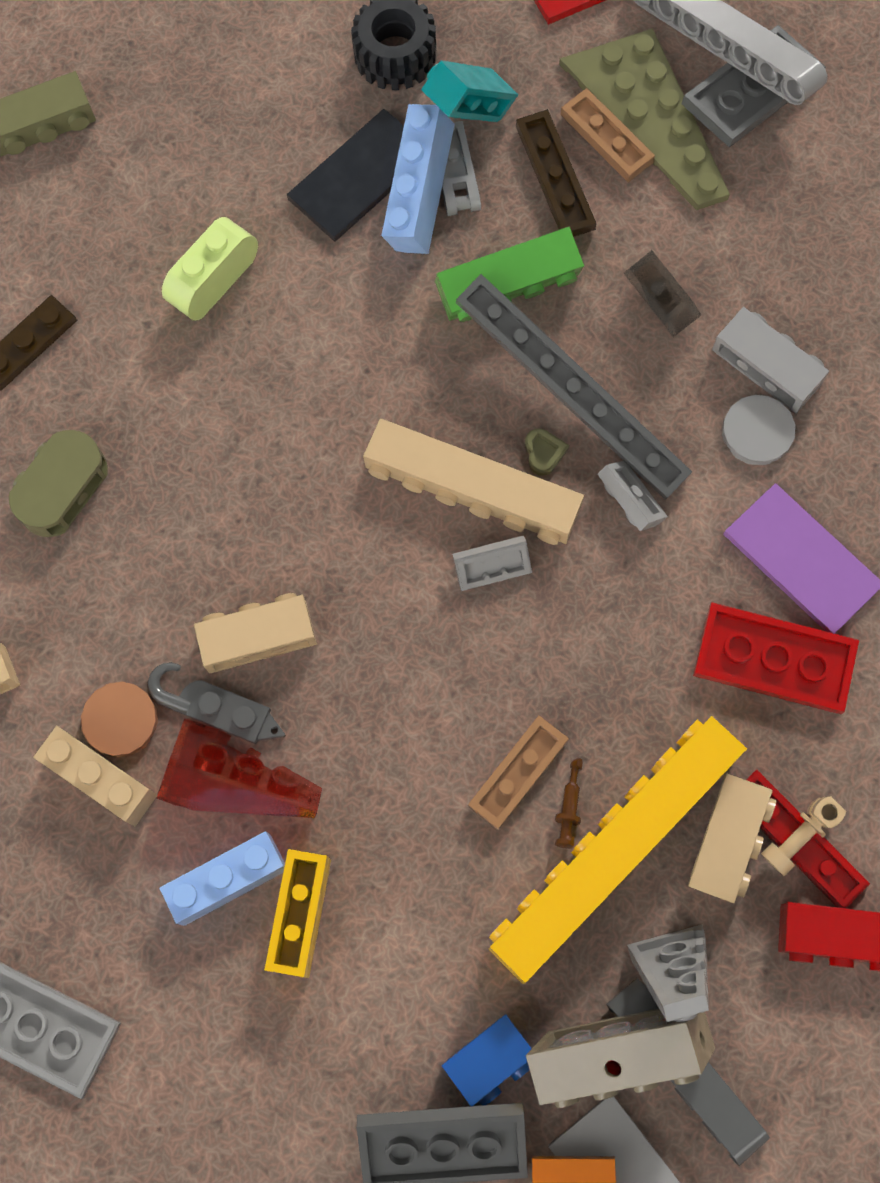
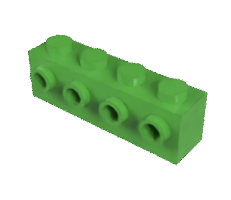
[435,227,584,322]

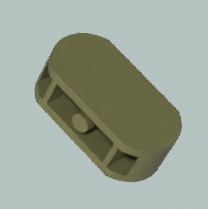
[9,430,108,537]

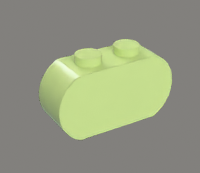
[162,217,258,321]

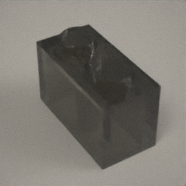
[624,250,701,337]

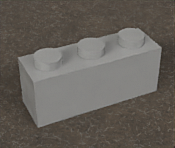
[712,307,829,414]

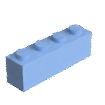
[381,104,455,254]

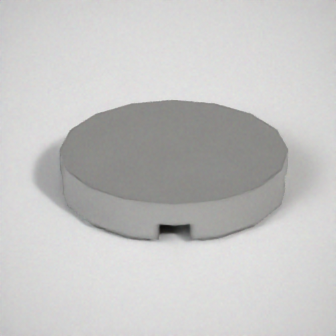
[722,395,795,466]

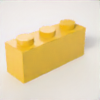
[264,849,331,978]

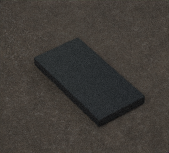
[287,109,404,242]

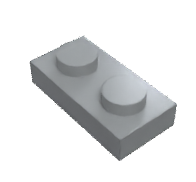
[597,461,668,531]

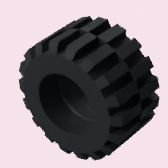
[351,0,437,90]

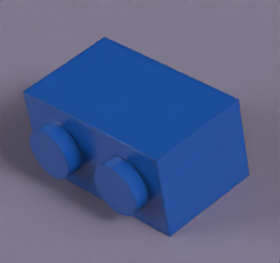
[441,1014,531,1106]

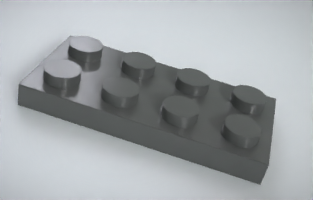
[682,25,826,148]
[356,1103,528,1183]

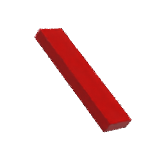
[746,769,870,908]

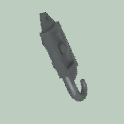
[147,662,286,744]

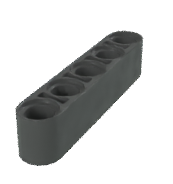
[606,978,770,1166]

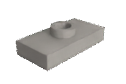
[452,535,532,591]

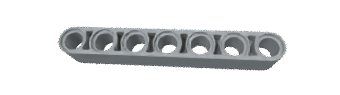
[633,0,827,105]

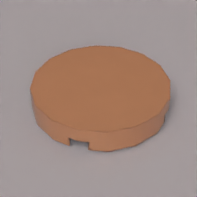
[81,682,158,758]

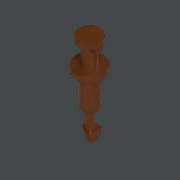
[555,758,583,849]

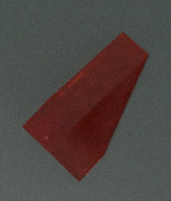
[156,718,322,818]

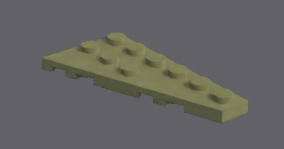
[559,28,730,210]

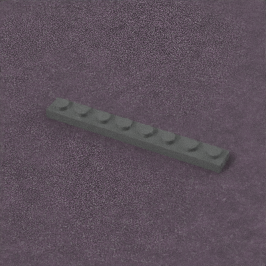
[456,274,692,500]

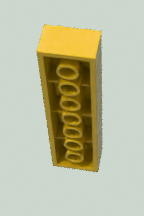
[489,716,747,984]

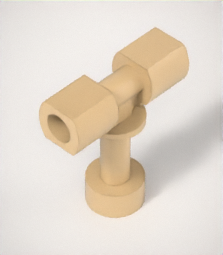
[761,796,846,876]

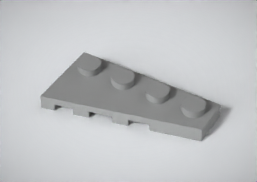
[627,924,709,1022]

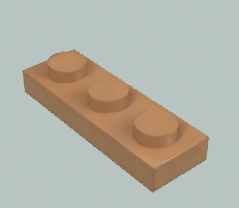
[561,88,655,182]
[468,715,569,830]

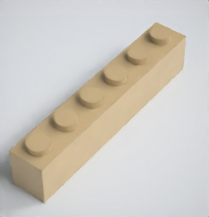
[363,418,584,545]

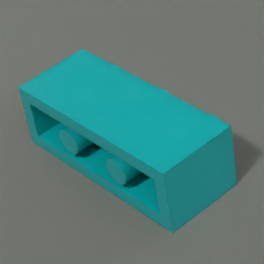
[421,60,519,122]

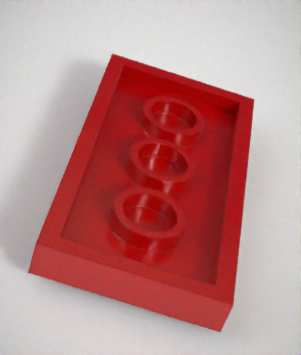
[693,602,859,715]

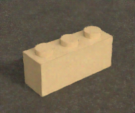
[194,593,317,674]
[33,726,158,827]
[687,774,776,903]

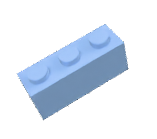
[159,831,285,926]

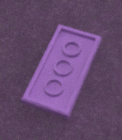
[723,483,880,634]

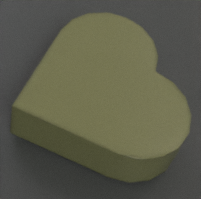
[525,429,570,475]

